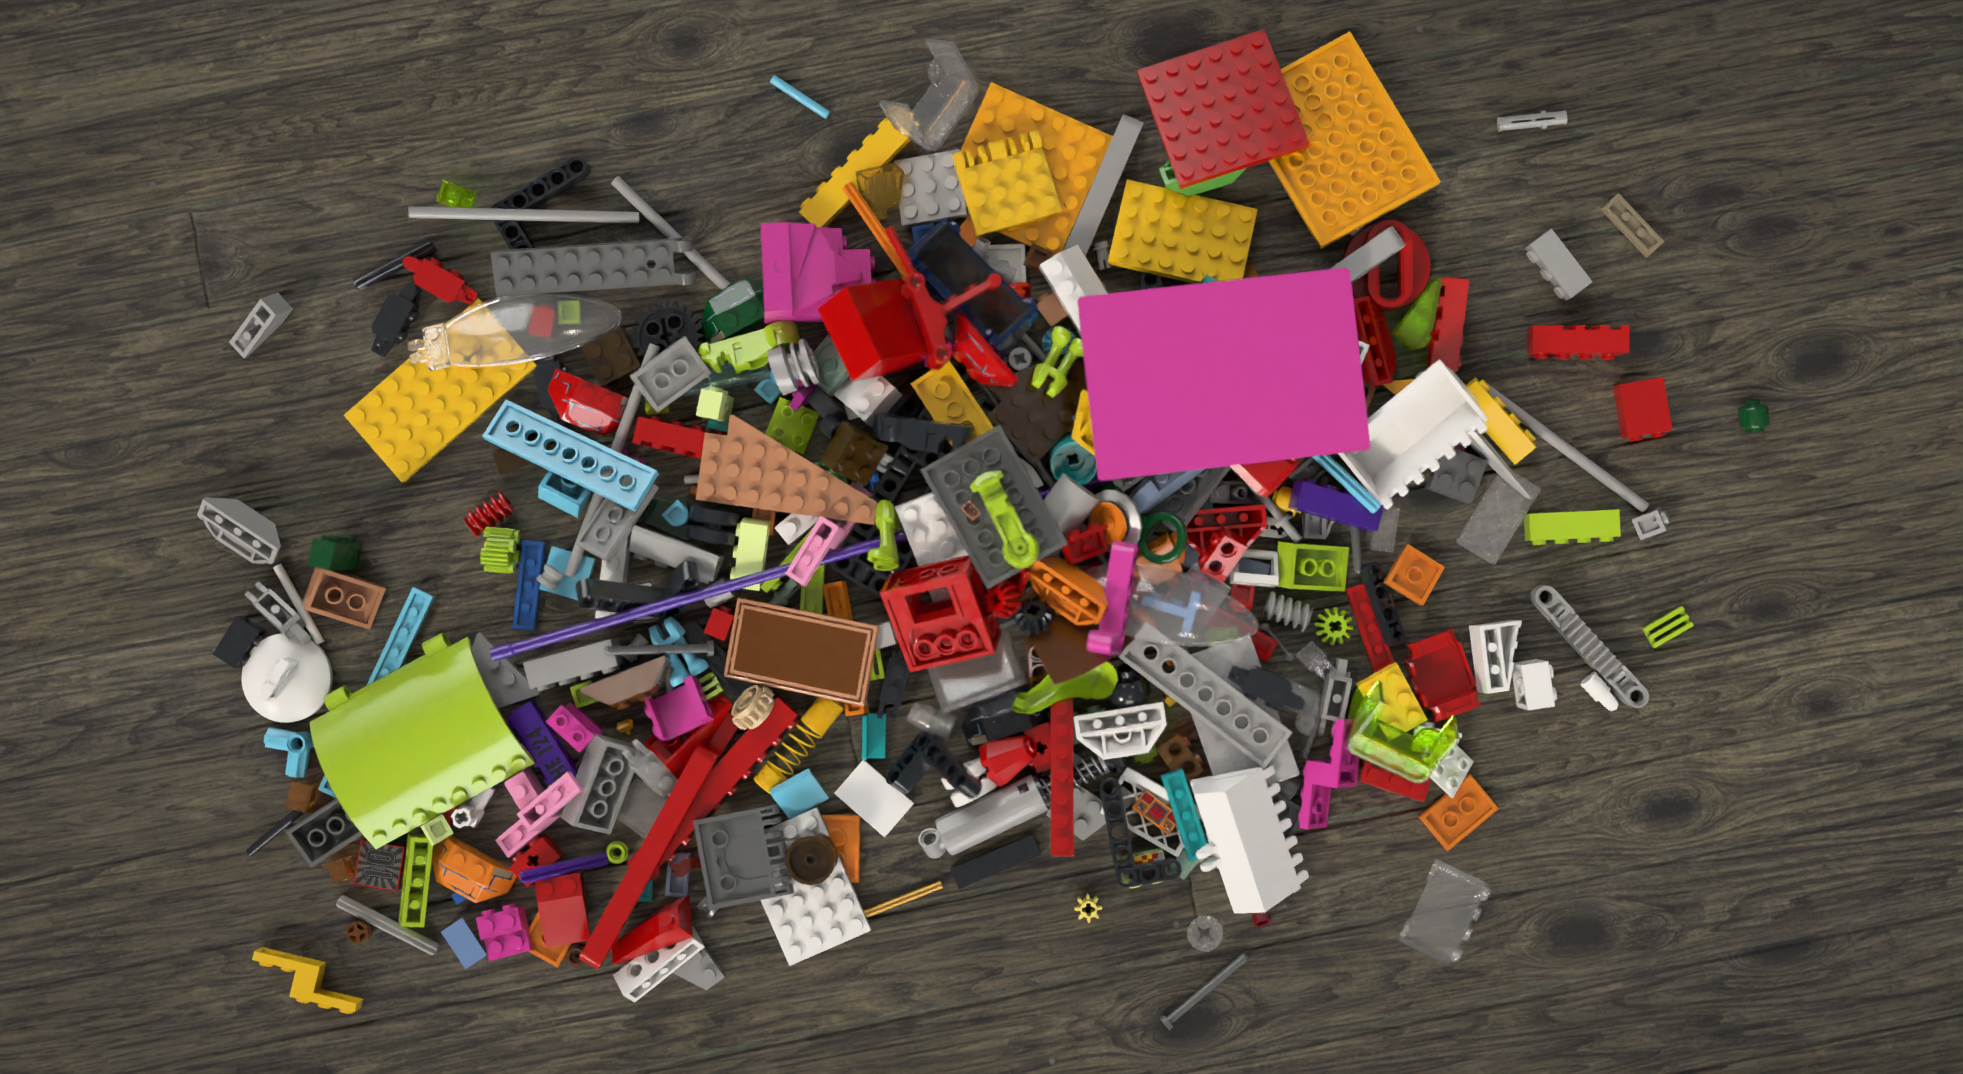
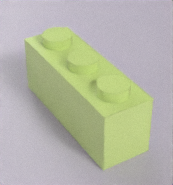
[730,517,771,591]

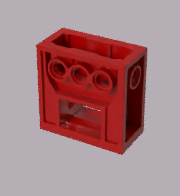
[880,555,1002,672]

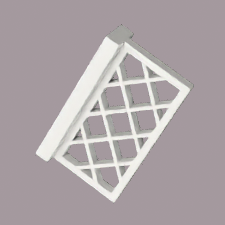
[1100,766,1202,857]

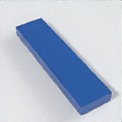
[512,540,546,631]

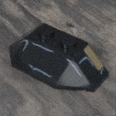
[961,684,1051,747]

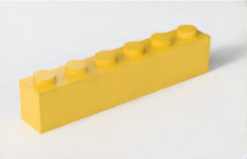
[799,115,913,227]

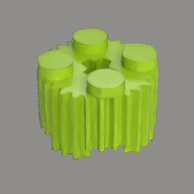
[480,527,520,574]

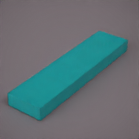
[1161,768,1207,862]

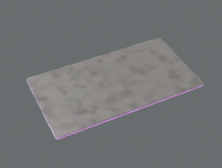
[1173,635,1299,785]

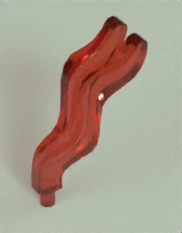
[669,858,702,877]

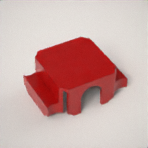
[1403,628,1482,722]

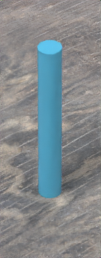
[770,75,830,119]

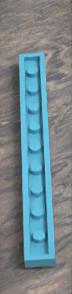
[318,587,435,798]

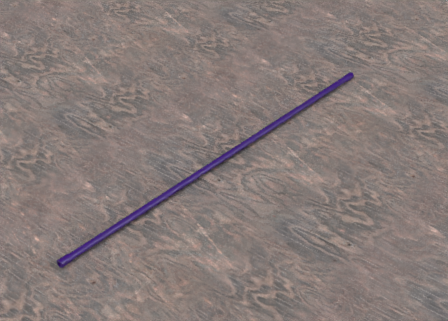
[490,474,1122,661]

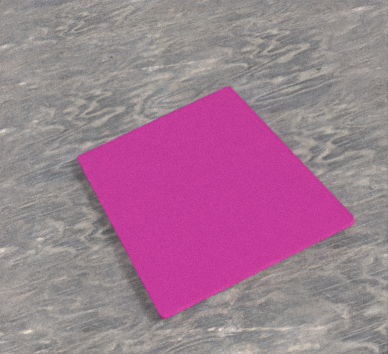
[1077,268,1370,481]

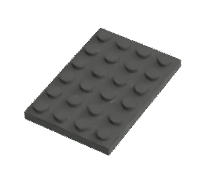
[921,425,1068,589]

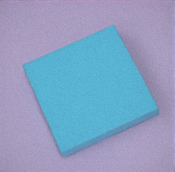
[539,546,596,600]
[769,768,829,819]

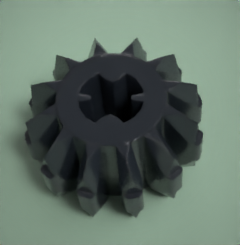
[1015,597,1052,636]

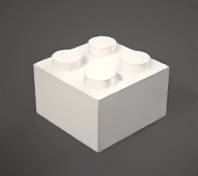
[1512,659,1557,710]

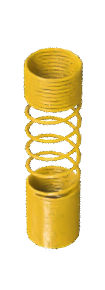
[754,697,845,794]

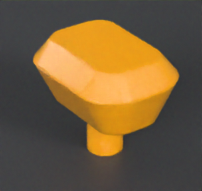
[616,719,633,735]

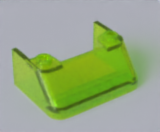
[1347,680,1460,783]

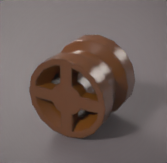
[346,919,373,944]

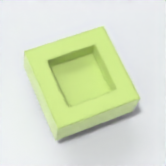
[420,814,453,846]

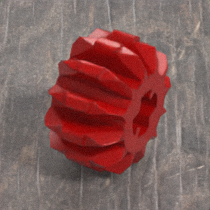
[984,580,1022,618]

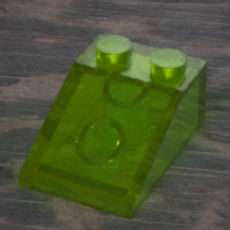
[1390,277,1442,351]

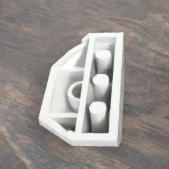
[1074,702,1167,760]

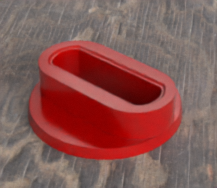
[1342,220,1430,311]

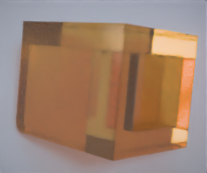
[285,781,320,813]
[322,855,355,884]

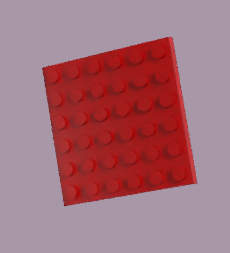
[1137,29,1310,189]

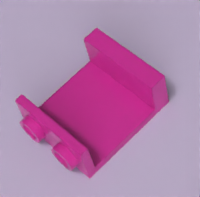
[644,676,715,742]
[546,701,604,752]

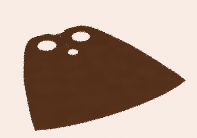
[1029,595,1141,685]

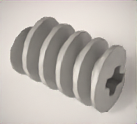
[1263,591,1313,632]

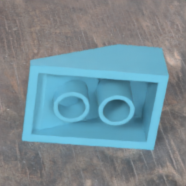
[538,451,594,518]

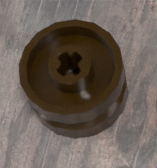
[785,831,838,886]

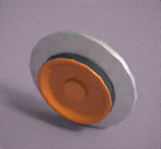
[1087,490,1142,552]

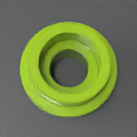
[606,841,629,864]

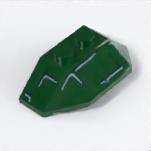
[700,277,764,344]

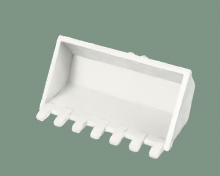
[1338,360,1488,509]
[1190,765,1309,913]

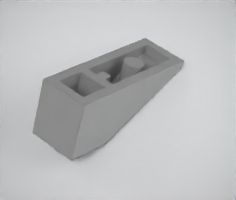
[229,293,293,358]

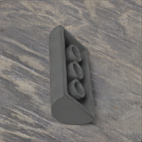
[285,798,363,868]

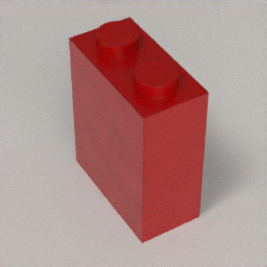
[1613,377,1672,442]

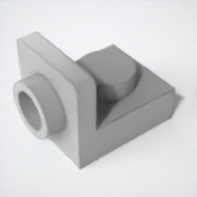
[1632,507,1670,540]

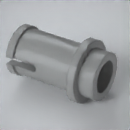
[1093,241,1113,270]
[623,633,649,662]

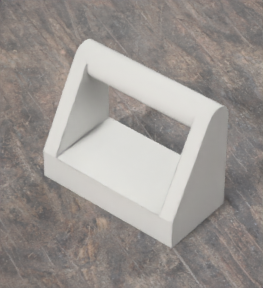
[1230,549,1279,587]

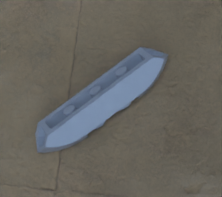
[1129,469,1205,514]

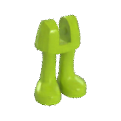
[1032,326,1083,397]
[868,500,900,571]

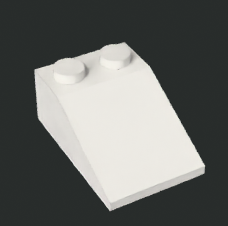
[834,376,902,428]

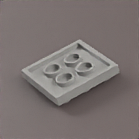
[894,149,968,227]

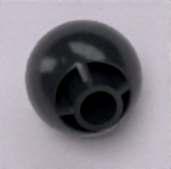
[1106,664,1150,710]

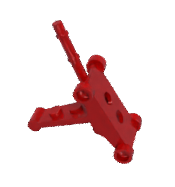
[885,226,1001,371]

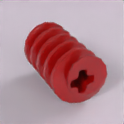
[464,491,515,537]

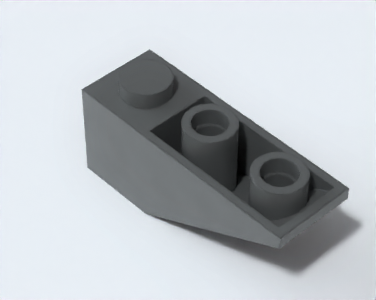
[1204,481,1263,505]

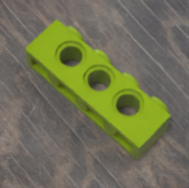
[399,832,433,927]

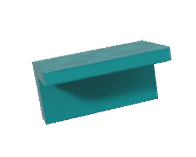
[862,713,886,760]

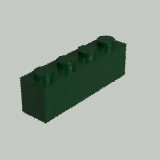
[307,535,363,570]

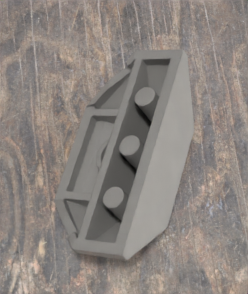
[197,497,281,564]

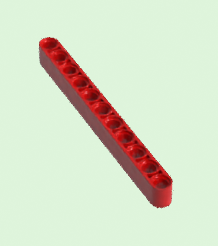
[579,744,719,970]

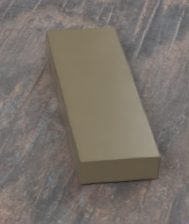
[1600,193,1664,258]

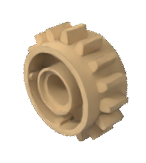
[731,684,775,730]

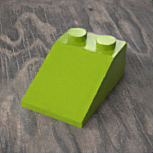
[1277,541,1349,592]

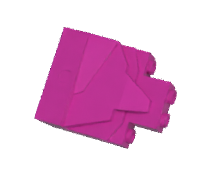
[760,223,876,323]

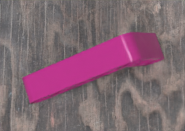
[1087,541,1138,655]

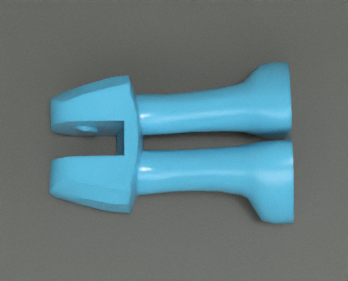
[649,616,709,687]

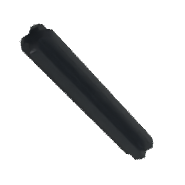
[353,241,437,290]

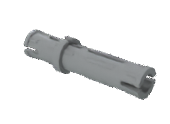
[1497,110,1567,131]

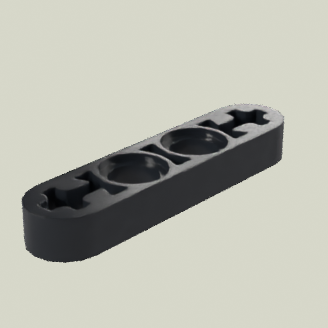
[1360,562,1405,646]

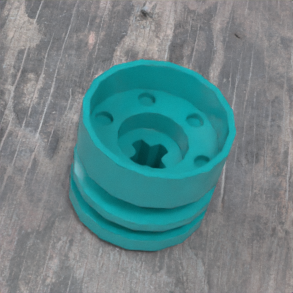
[1049,432,1097,485]

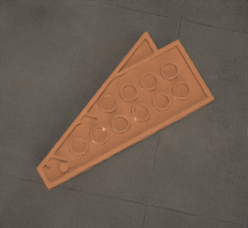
[696,415,878,525]

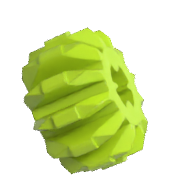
[1314,607,1353,645]

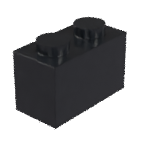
[213,616,266,668]

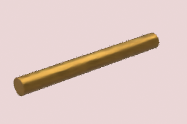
[864,880,943,918]

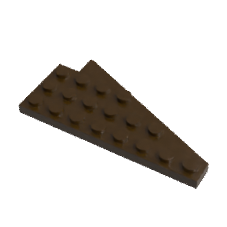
[986,353,1088,465]

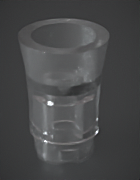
[907,701,958,744]

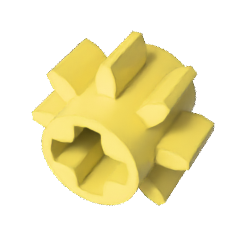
[1074,893,1102,923]

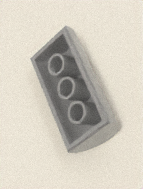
[1043,473,1100,558]

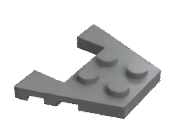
[1046,753,1139,841]

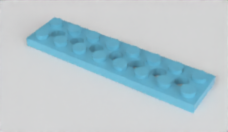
[482,400,659,512]

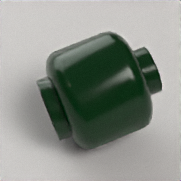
[1738,399,1770,433]

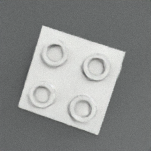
[1420,735,1474,798]

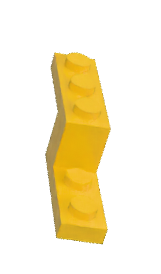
[252,947,363,1014]

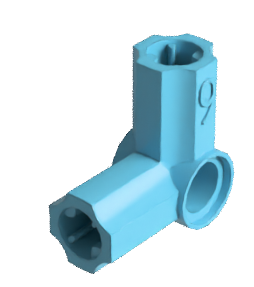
[264,727,314,778]

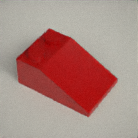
[534,873,591,947]

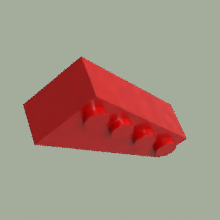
[1426,277,1470,373]
[1527,325,1630,360]
[632,415,727,459]

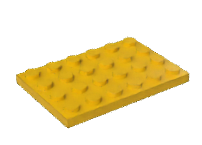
[1107,179,1258,284]

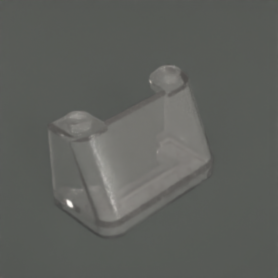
[927,629,1027,713]

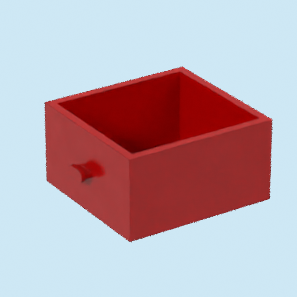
[817,278,929,382]

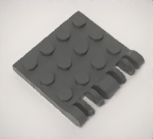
[693,804,794,910]

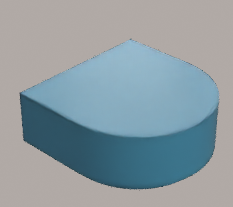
[662,500,689,527]

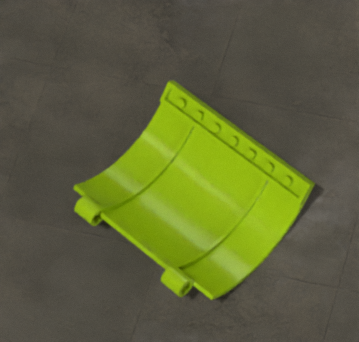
[310,632,534,849]

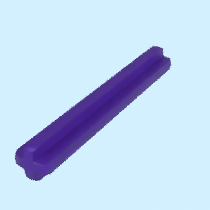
[520,852,609,884]

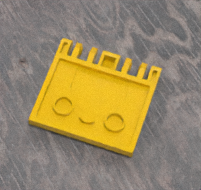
[952,130,1062,237]

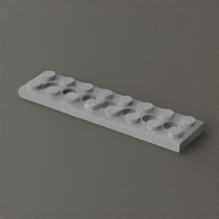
[1119,621,1292,769]

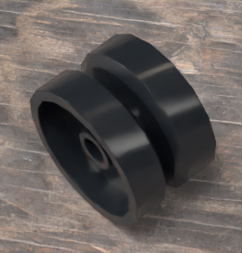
[686,506,740,545]

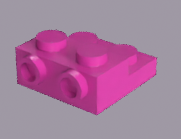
[476,903,534,961]

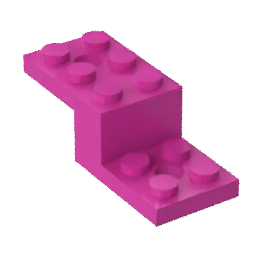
[1298,718,1363,829]

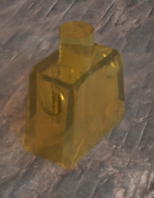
[856,163,904,219]

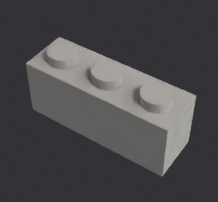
[1525,228,1592,301]

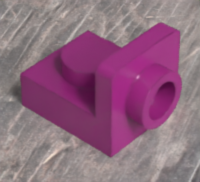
[789,378,819,411]

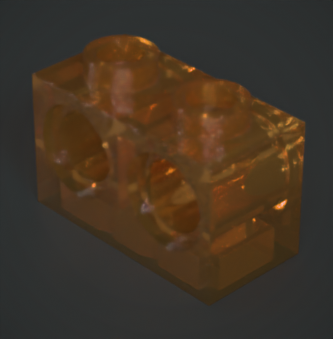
[1155,732,1204,782]

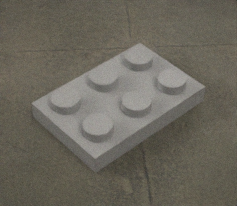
[630,336,711,413]

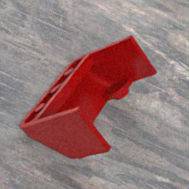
[1230,457,1304,497]

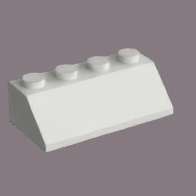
[1039,244,1108,336]

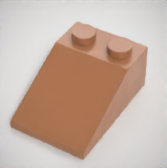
[302,567,386,630]

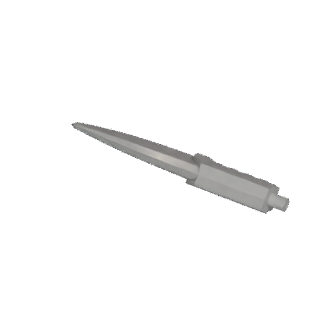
[1415,371,1531,499]

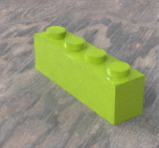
[1524,509,1621,545]

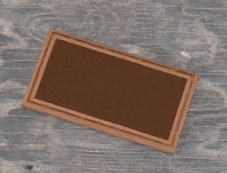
[724,598,880,706]

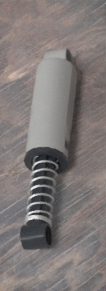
[918,755,1129,858]

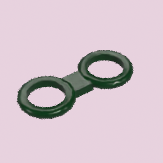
[1085,485,1188,565]

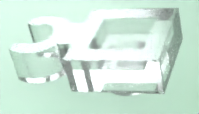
[1295,640,1334,679]

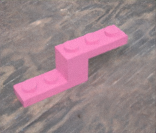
[785,481,873,586]
[495,772,584,858]

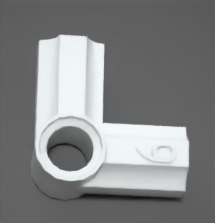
[451,787,495,828]

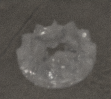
[1187,915,1223,951]

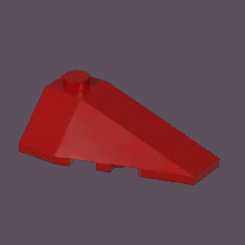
[643,694,733,779]
[612,895,693,965]

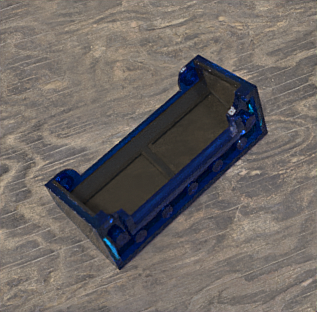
[907,217,1039,359]

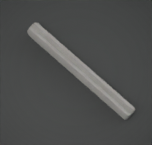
[336,895,439,955]

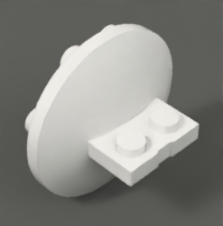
[242,633,333,723]

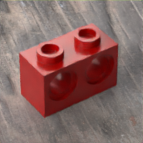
[1197,526,1248,583]

